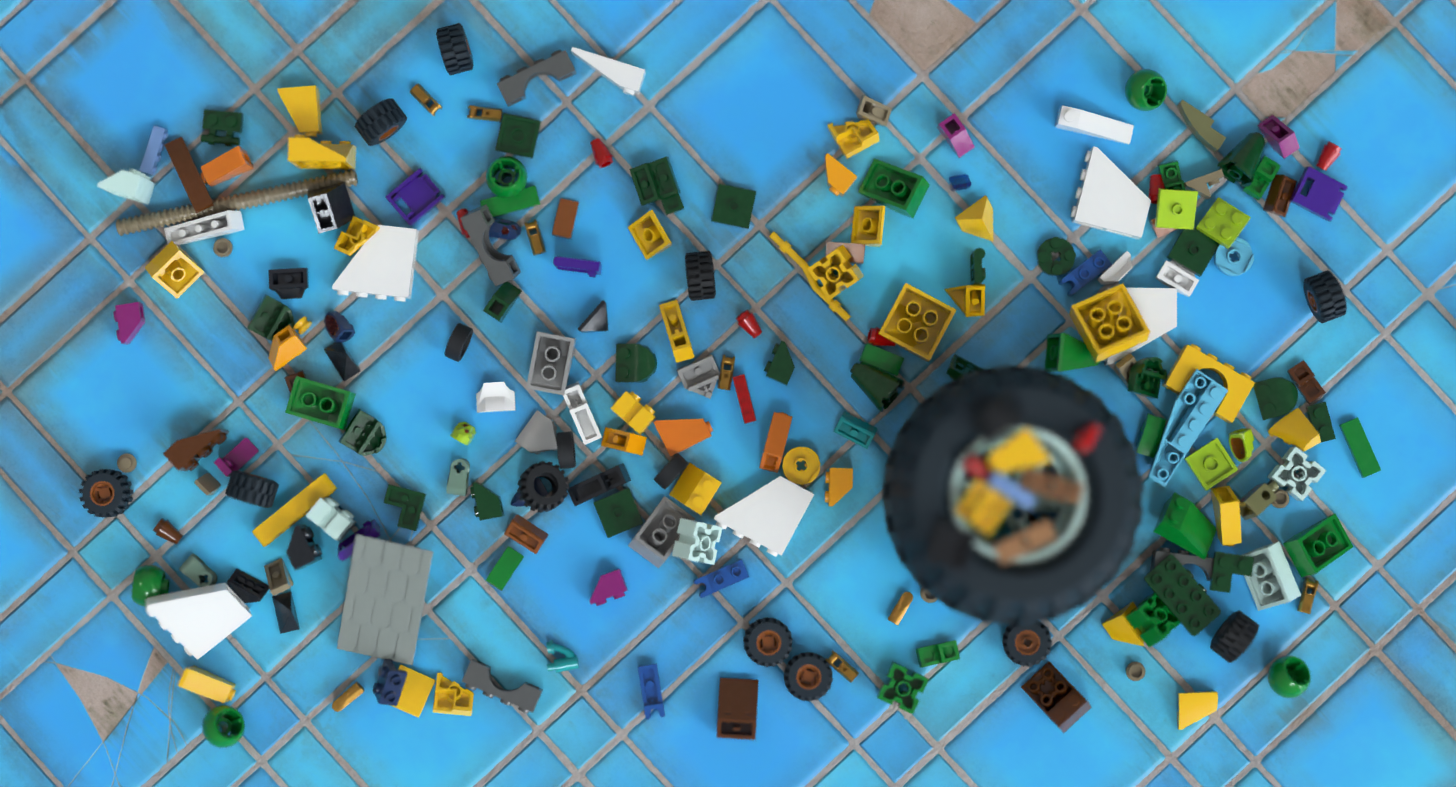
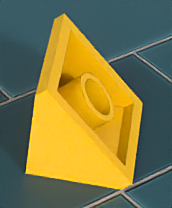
[851,206,885,247]
[628,210,672,260]

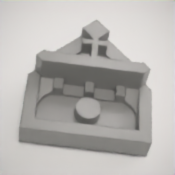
[677,354,720,399]
[515,410,557,454]

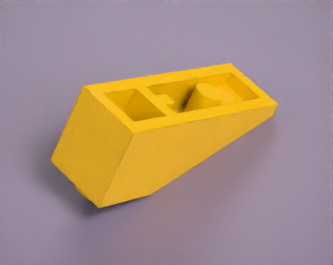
[659,300,695,363]

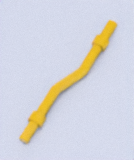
[769,232,851,322]

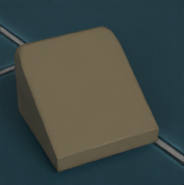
[195,473,221,495]

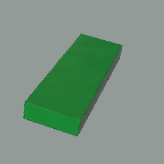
[480,186,541,218]
[1339,417,1381,478]

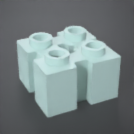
[1267,447,1326,501]
[306,497,356,540]
[672,518,723,565]

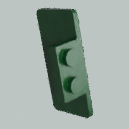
[1144,555,1221,636]

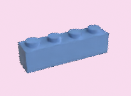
[139,126,168,176]
[986,471,1037,510]

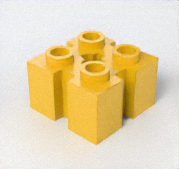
[807,245,864,301]
[611,391,656,435]

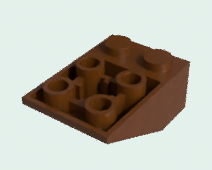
[163,429,229,471]
[1021,661,1092,733]
[717,678,758,740]

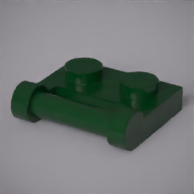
[970,248,986,285]

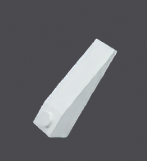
[571,47,646,96]
[1055,105,1134,145]
[164,210,245,245]

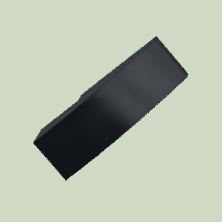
[568,463,631,506]

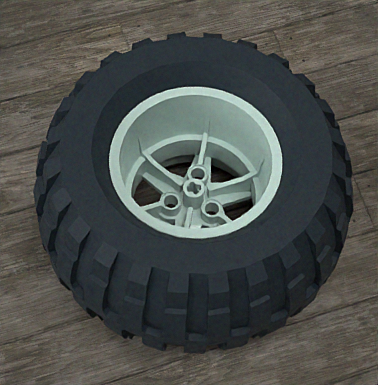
[882,365,1145,626]

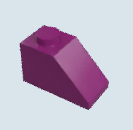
[1257,115,1300,159]

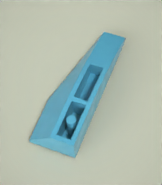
[1148,369,1228,487]

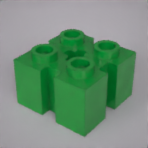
[1125,592,1180,648]
[876,661,929,714]

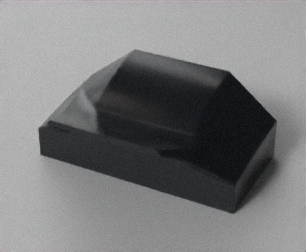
[268,268,309,299]

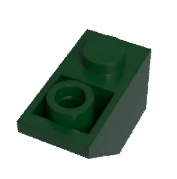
[483,281,522,323]
[764,340,795,386]
[470,482,504,521]

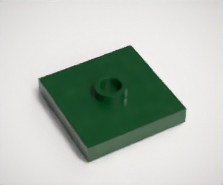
[495,113,541,159]
[711,184,756,229]
[1167,229,1219,277]
[594,488,643,538]

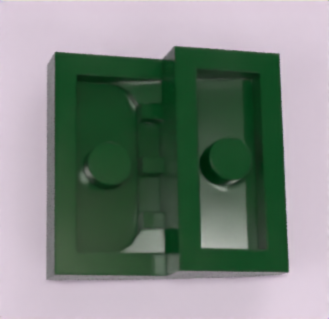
[629,157,680,206]

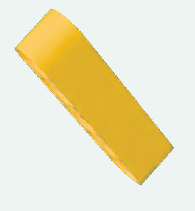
[252,473,337,547]

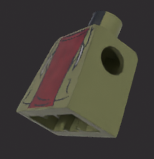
[1239,480,1279,520]

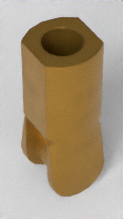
[410,84,442,116]
[467,105,502,122]
[524,219,546,255]
[717,354,735,390]
[1297,577,1319,614]
[888,592,913,625]
[825,650,859,683]
[332,682,365,712]

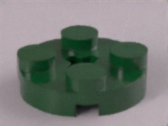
[1037,237,1076,276]

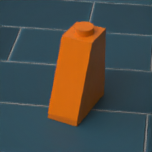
[200,146,254,187]
[759,412,792,473]
[653,419,713,457]

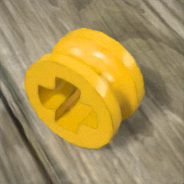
[293,316,312,335]

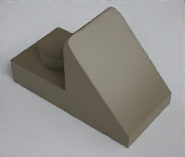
[856,95,892,126]
[1184,169,1224,199]
[1113,353,1137,387]
[264,558,294,596]

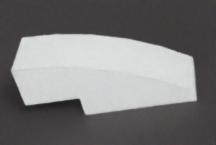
[563,382,602,445]

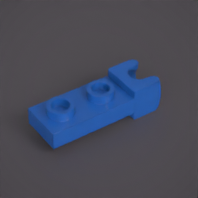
[1058,249,1112,297]
[693,559,749,598]
[638,663,665,720]

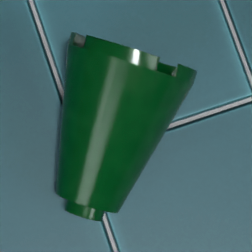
[1218,132,1266,187]
[850,362,905,412]

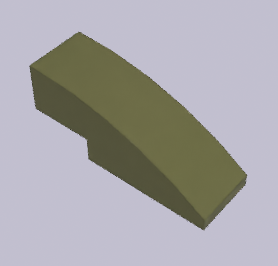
[1177,100,1226,153]

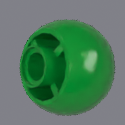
[1125,69,1167,111]
[486,156,527,198]
[132,565,170,607]
[1267,656,1311,698]
[202,705,245,748]

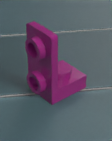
[213,438,259,477]

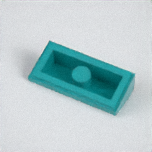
[833,411,877,449]

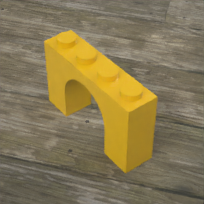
[1162,344,1255,423]

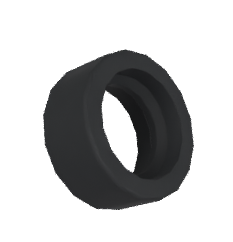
[445,323,473,362]
[557,431,576,469]
[654,453,689,489]

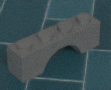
[497,50,577,107]
[460,204,521,286]
[1150,547,1213,581]
[462,659,543,714]

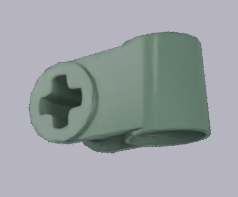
[446,459,470,496]
[179,553,217,587]

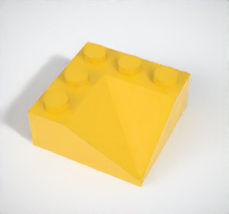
[288,134,356,170]
[878,283,957,362]
[1069,283,1150,363]

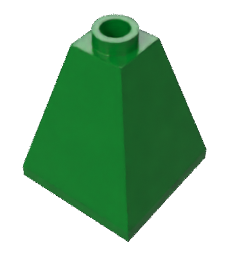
[1044,333,1101,373]

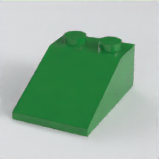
[858,158,930,218]
[285,376,356,430]
[1153,492,1217,560]
[1283,514,1353,577]

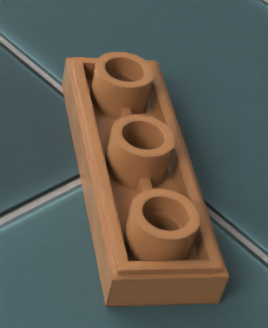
[1019,468,1084,504]
[993,520,1057,565]

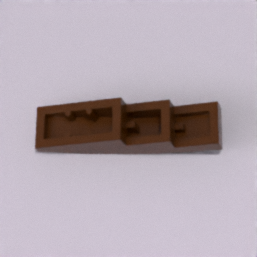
[164,137,214,213]

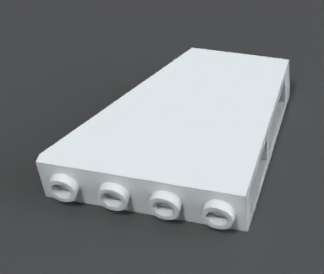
[1070,146,1151,240]
[332,225,419,302]
[1102,287,1177,365]
[714,476,814,557]
[145,583,252,660]

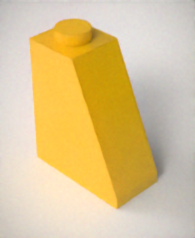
[277,85,322,138]
[986,427,1051,473]
[1211,486,1242,546]
[177,665,236,703]

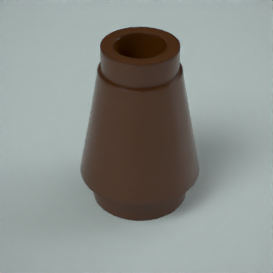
[153,518,183,544]

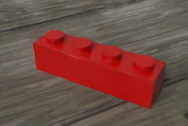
[733,374,756,424]

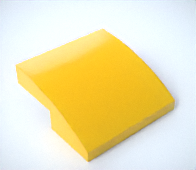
[954,478,1012,536]
[390,664,436,718]

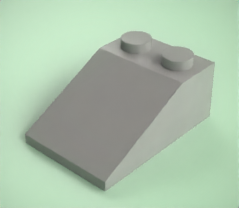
[526,332,577,395]
[628,496,695,569]

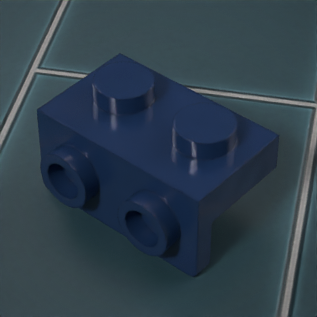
[373,659,407,706]

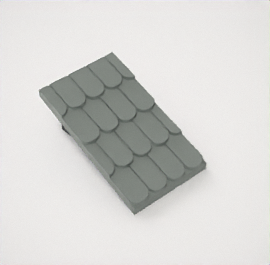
[337,534,433,665]

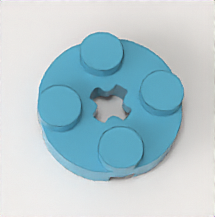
[1214,238,1254,276]

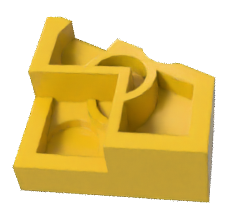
[827,120,879,159]
[334,216,380,256]
[1268,408,1321,452]
[433,673,474,716]
[1177,691,1218,730]

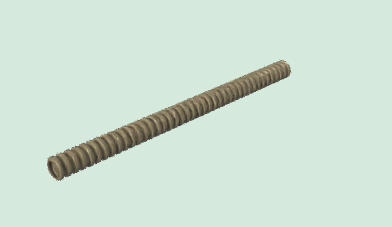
[116,169,358,236]

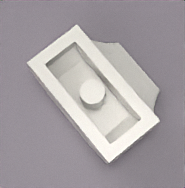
[1097,251,1133,285]
[1155,260,1199,297]
[476,382,516,413]

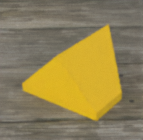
[955,195,993,242]
[944,284,985,317]
[1101,601,1144,646]

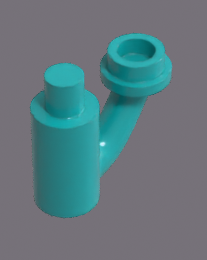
[546,640,579,673]

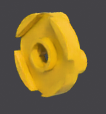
[782,447,820,485]

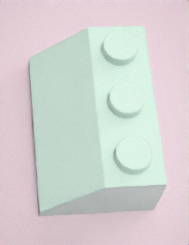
[97,169,155,205]
[1242,541,1301,611]

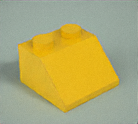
[144,241,204,299]
[669,462,721,515]

